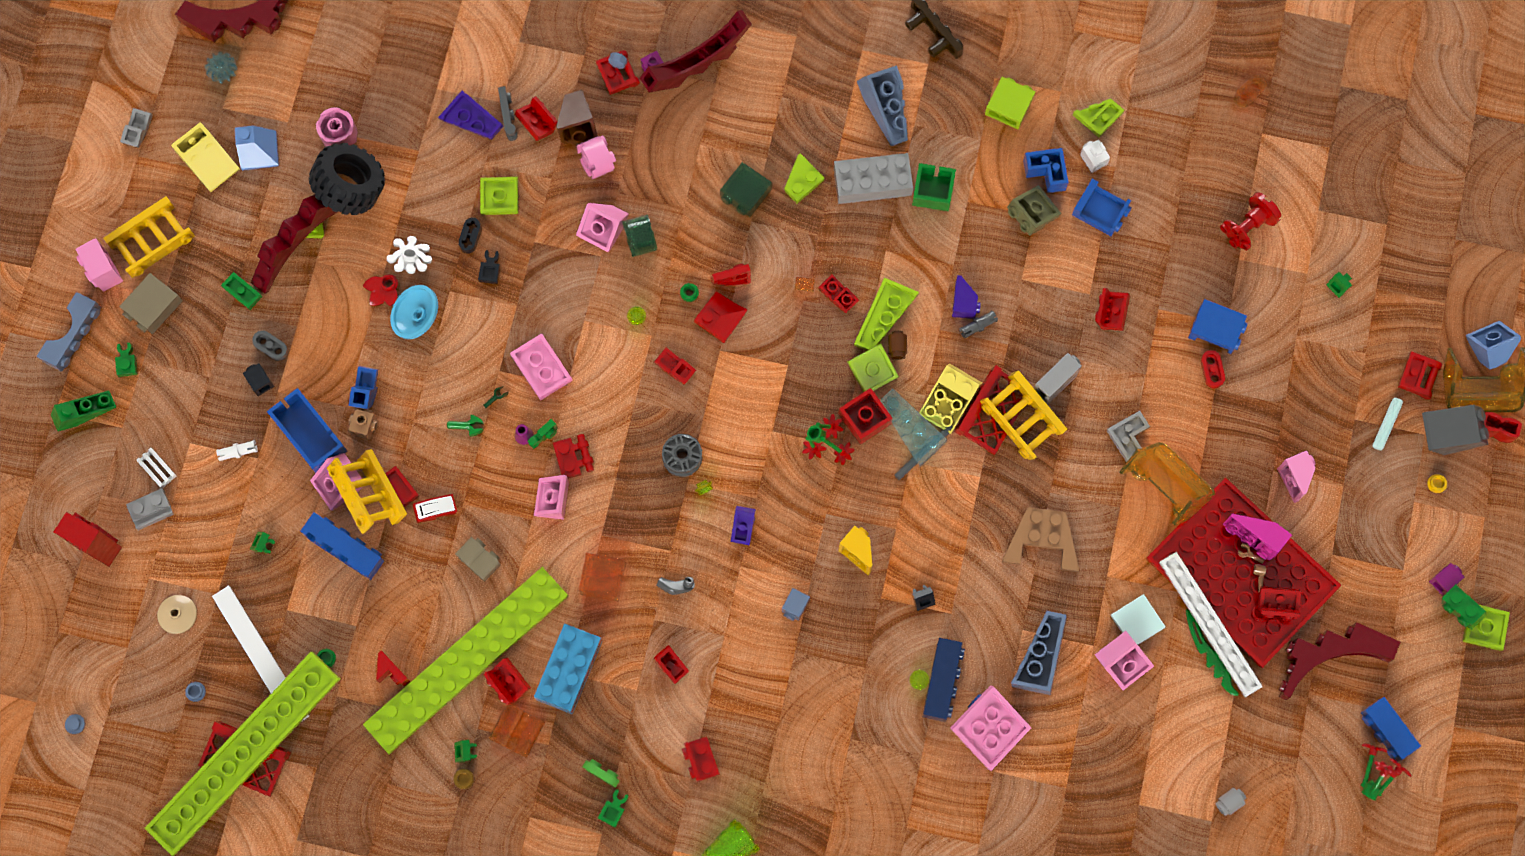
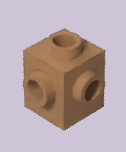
[348,408,378,440]

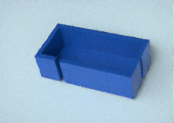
[267,388,347,473]

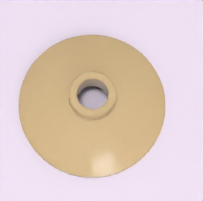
[157,595,197,634]

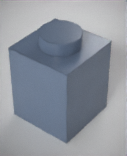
[782,588,810,621]

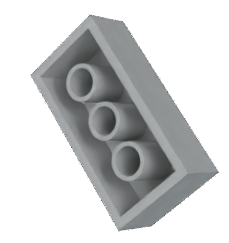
[834,153,913,204]

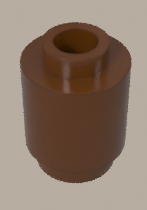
[888,331,907,360]

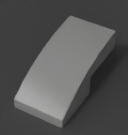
[120,108,153,148]

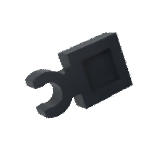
[478,250,500,284]

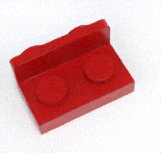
[682,736,720,783]

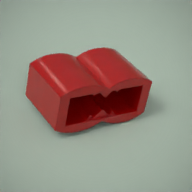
[1484,412,1522,443]

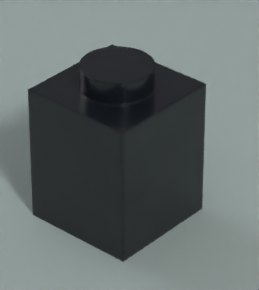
[243,363,275,396]

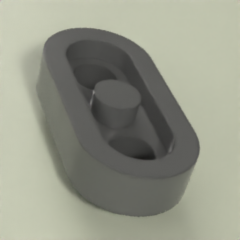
[252,331,288,361]

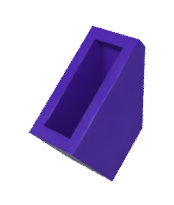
[952,275,981,319]

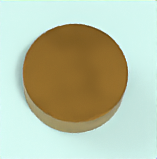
[453,769,474,790]

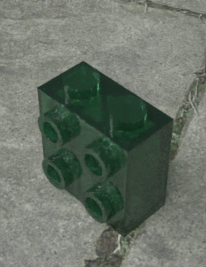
[720,162,772,217]

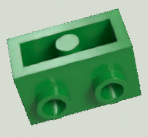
[1441,584,1486,630]

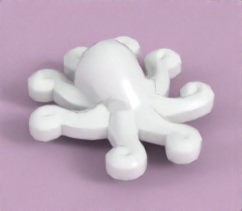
[387,236,432,274]

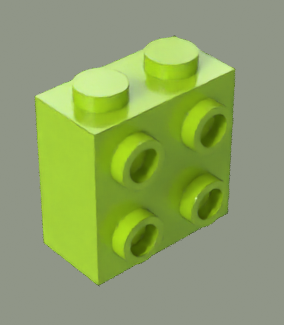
[985,77,1036,129]

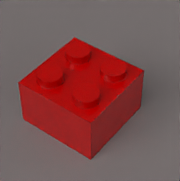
[838,388,893,445]

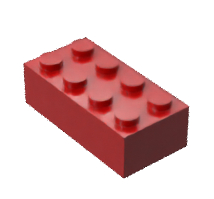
[53,512,122,567]

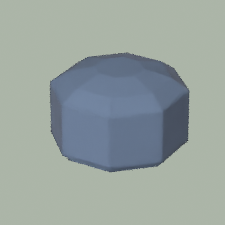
[608,52,627,69]

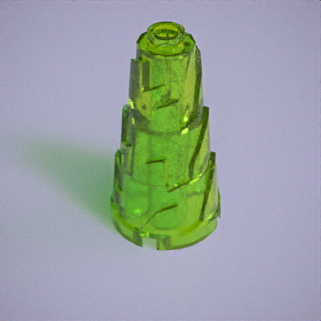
[702,818,761,856]

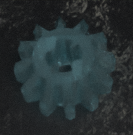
[205,51,237,84]

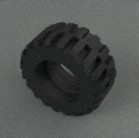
[309,143,385,215]

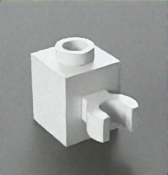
[1080,139,1110,173]

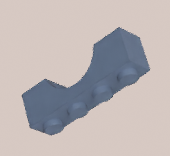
[36,292,101,372]

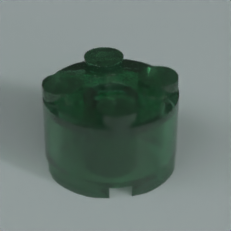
[622,214,657,257]

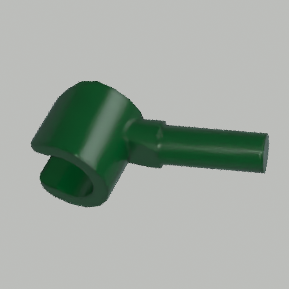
[483,386,508,408]

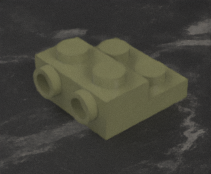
[1007,185,1062,236]

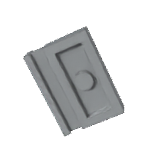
[126,488,174,531]

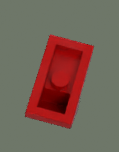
[376,651,410,687]

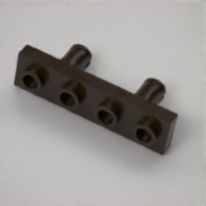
[905,0,963,59]

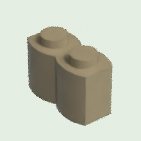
[455,537,501,582]

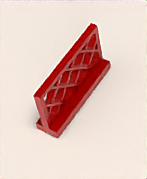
[954,365,1021,455]
[198,721,292,797]

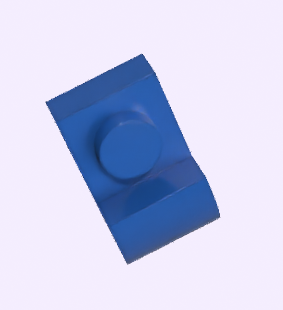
[349,366,379,409]

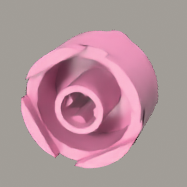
[316,108,357,147]
[577,136,616,179]

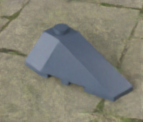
[857,65,908,146]

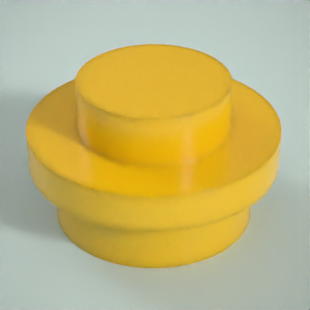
[1427,474,1447,493]

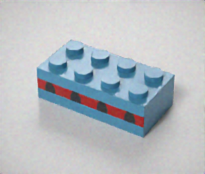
[534,623,603,714]

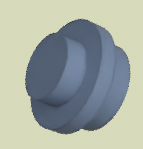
[185,682,206,702]
[65,714,85,734]

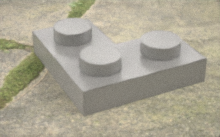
[1107,411,1150,463]

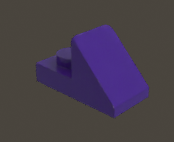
[731,506,756,545]

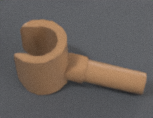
[1238,544,1264,563]
[1253,564,1266,592]

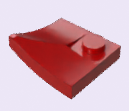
[710,264,751,286]
[694,291,748,343]

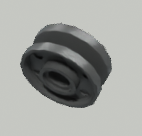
[662,434,702,477]

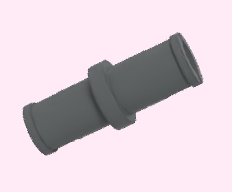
[959,310,998,339]

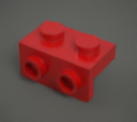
[514,96,558,141]
[1095,288,1130,331]
[1258,586,1301,620]
[483,657,531,705]

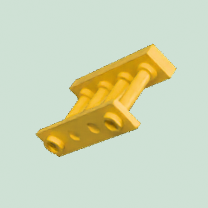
[103,196,195,278]
[980,370,1067,460]
[327,449,407,534]

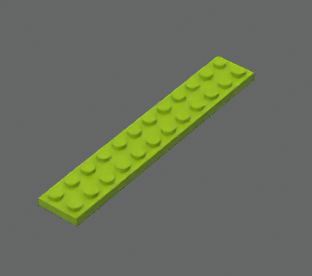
[363,567,569,755]
[145,651,341,856]

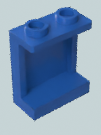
[1072,179,1132,236]
[1188,299,1248,354]

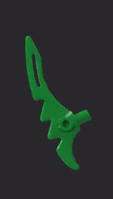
[1186,609,1239,696]

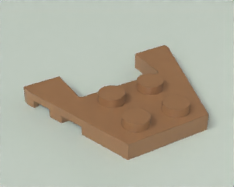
[1002,507,1079,572]

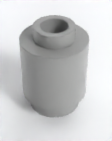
[1215,788,1246,816]

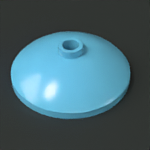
[390,285,438,339]

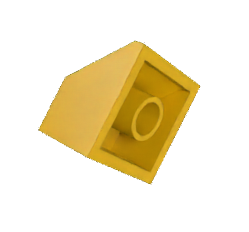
[839,526,872,575]

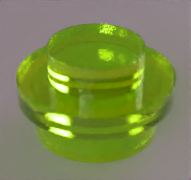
[627,306,646,325]
[694,480,713,496]
[909,670,929,690]

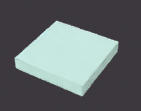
[1110,594,1165,645]

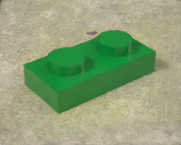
[221,272,262,310]

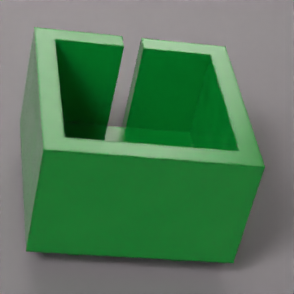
[912,163,956,212]

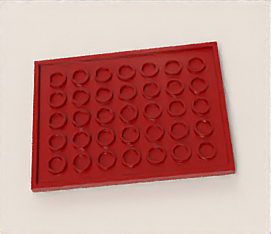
[1146,477,1342,669]

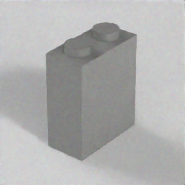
[1034,353,1082,405]

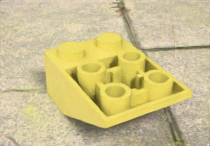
[171,122,240,192]
[918,364,982,434]

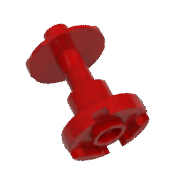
[1220,192,1282,251]

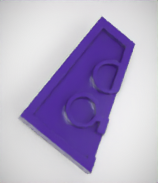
[438,90,504,140]

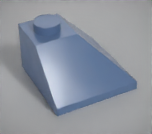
[235,126,279,170]
[1466,321,1521,370]

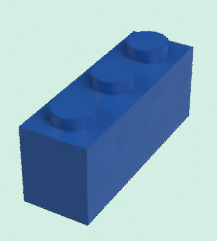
[1360,697,1421,762]

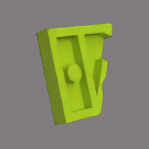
[1073,99,1125,138]
[784,153,824,204]

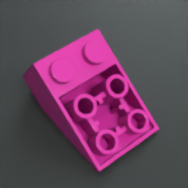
[1223,514,1292,561]

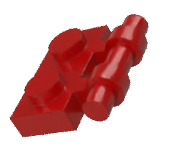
[553,434,594,479]

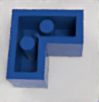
[1023,148,1069,193]

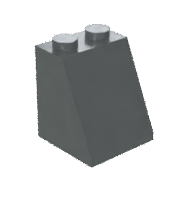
[1422,405,1489,455]

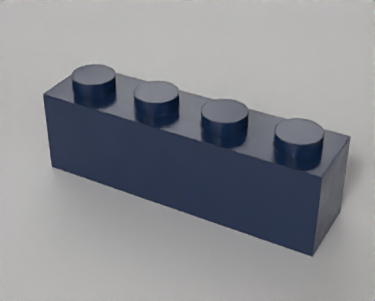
[922,637,965,722]

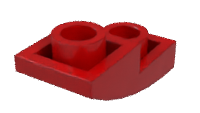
[818,274,859,313]

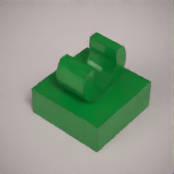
[1326,272,1352,298]
[250,532,275,553]
[454,740,477,763]

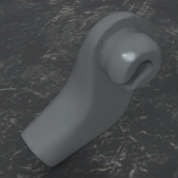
[656,577,695,595]

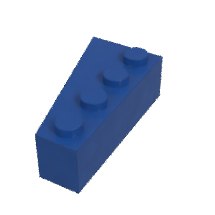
[300,512,384,580]

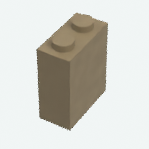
[119,273,183,334]

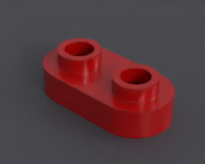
[1201,350,1225,389]

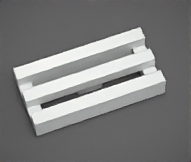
[137,448,177,488]

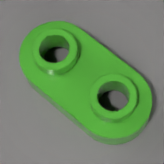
[582,759,620,788]

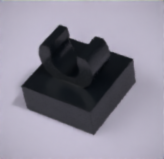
[912,585,936,611]

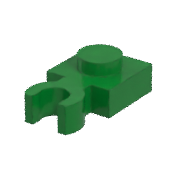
[115,342,138,377]
[527,419,558,450]
[598,789,629,828]

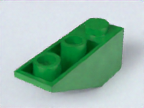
[51,391,116,431]

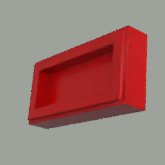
[385,466,419,508]

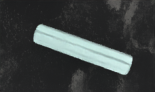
[1373,398,1403,451]

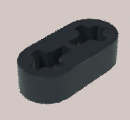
[458,218,482,254]

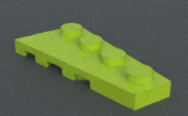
[854,278,919,351]

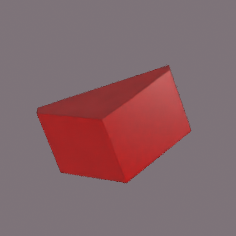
[653,645,689,684]

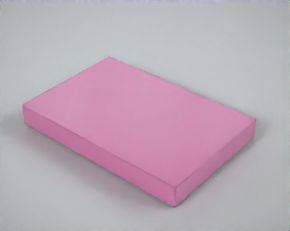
[510,333,573,401]

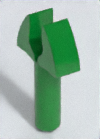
[447,415,484,437]

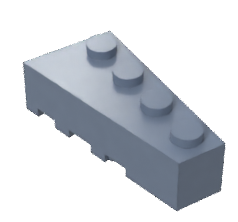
[1011,611,1067,695]

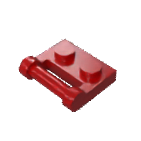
[596,50,640,95]
[1398,351,1443,400]

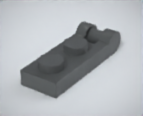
[498,86,518,141]

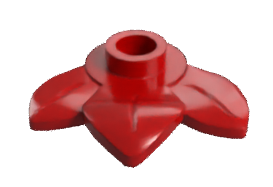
[363,274,398,307]

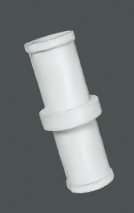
[216,440,258,461]

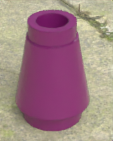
[514,424,534,445]

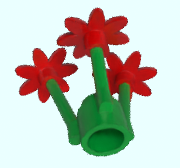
[802,414,855,466]
[1360,743,1411,800]

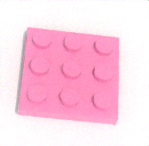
[950,685,1031,771]

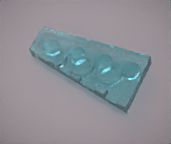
[880,388,947,467]

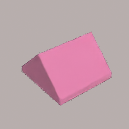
[534,475,569,520]

